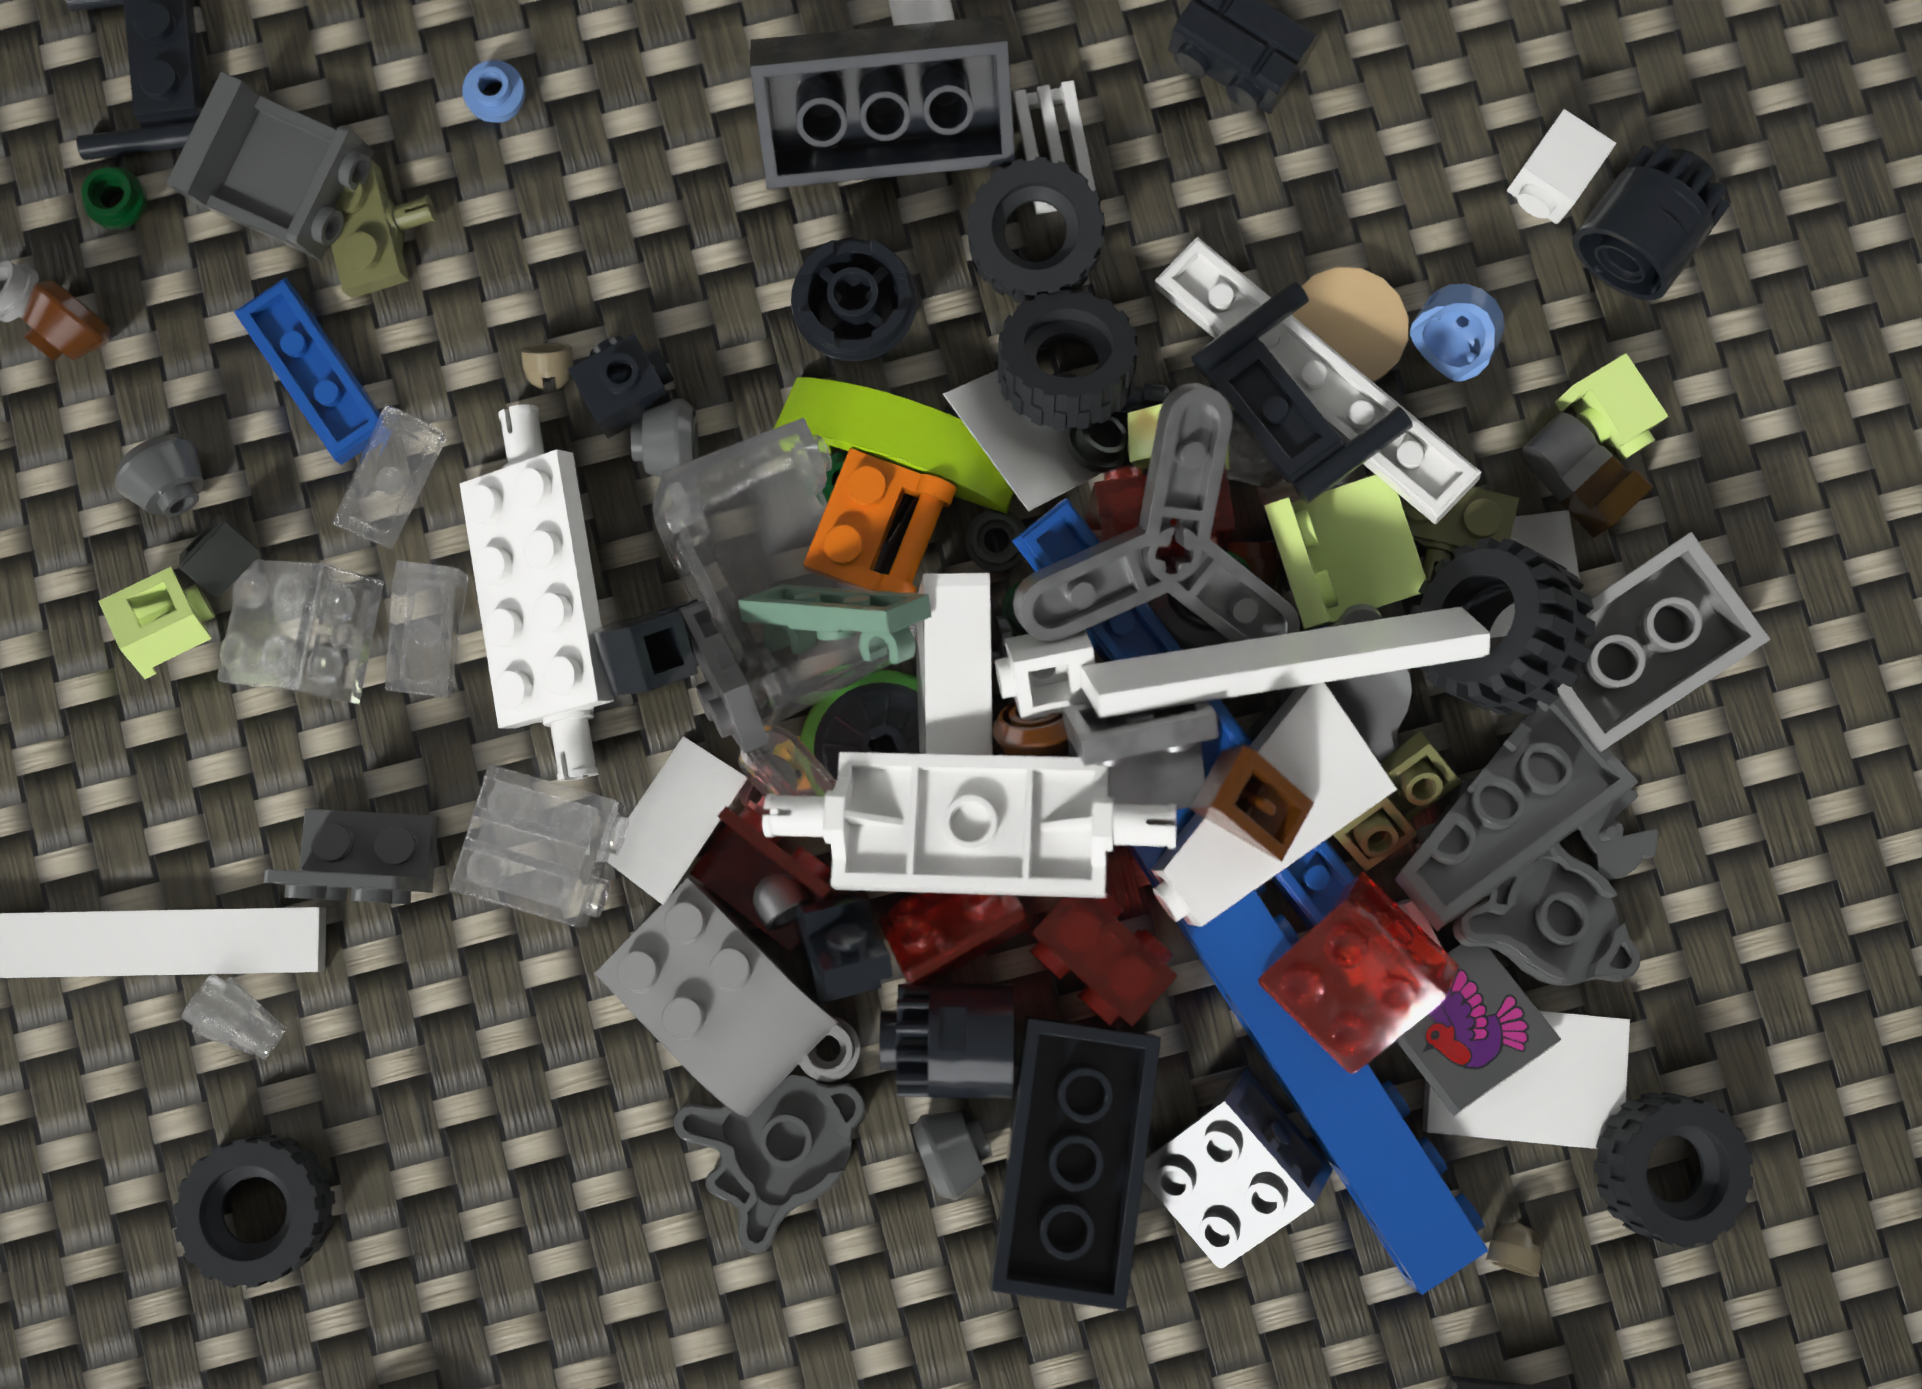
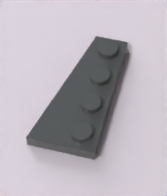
[1394,698,1638,931]

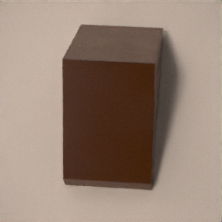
[1189,745,1314,862]

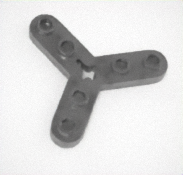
[1013,383,1300,642]

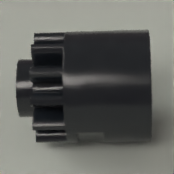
[1572,144,1730,300]
[879,983,1014,1098]

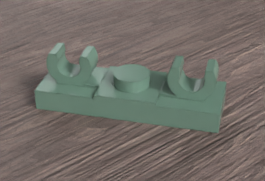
[738,584,931,664]

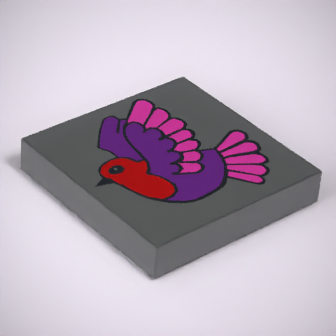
[1371,944,1562,1116]

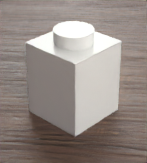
[1506,109,1616,224]

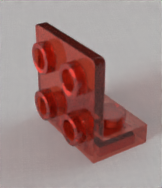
[690,805,840,952]
[1258,872,1459,1074]
[878,892,1029,984]

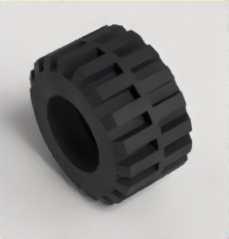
[1411,538,1596,715]

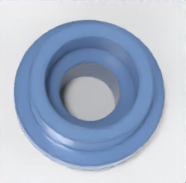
[462,60,525,123]

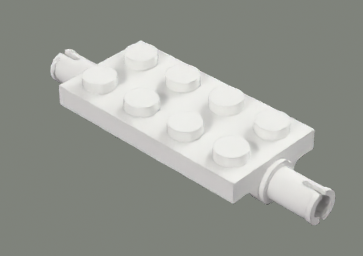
[460,404,614,782]
[763,752,1176,898]

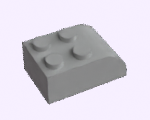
[1557,532,1771,752]
[594,878,839,1117]

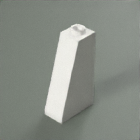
[915,573,992,755]
[1151,682,1397,927]

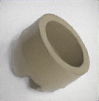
[521,343,573,390]
[1486,1222,1543,1277]

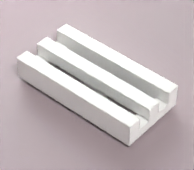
[1013,80,1096,215]

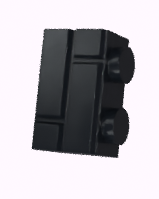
[1168,0,1317,114]

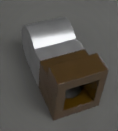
[1521,413,1654,538]

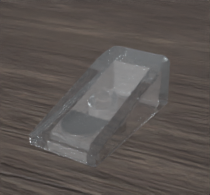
[332,404,446,550]
[385,560,469,699]

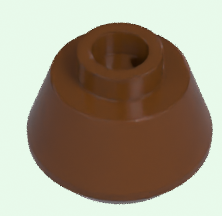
[21,280,110,362]
[992,701,1068,757]

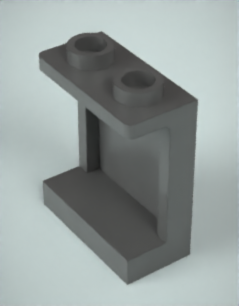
[166,72,375,260]

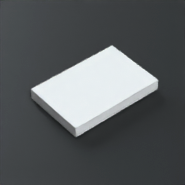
[1422,1011,1630,1149]

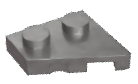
[679,600,770,753]

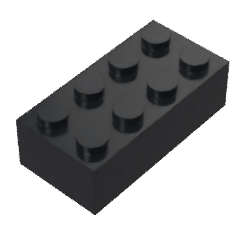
[750,15,1015,189]
[990,1015,1161,1311]

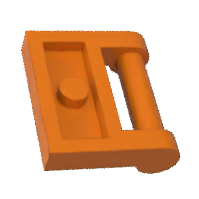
[803,448,957,593]

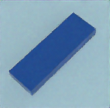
[234,278,393,465]

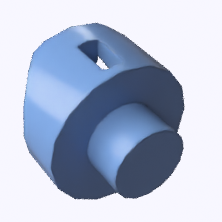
[1410,284,1505,381]

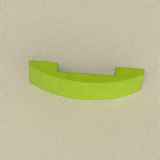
[773,377,1015,514]

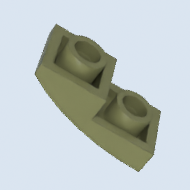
[1333,730,1462,872]

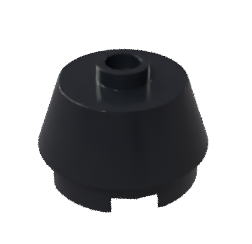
[791,239,917,361]

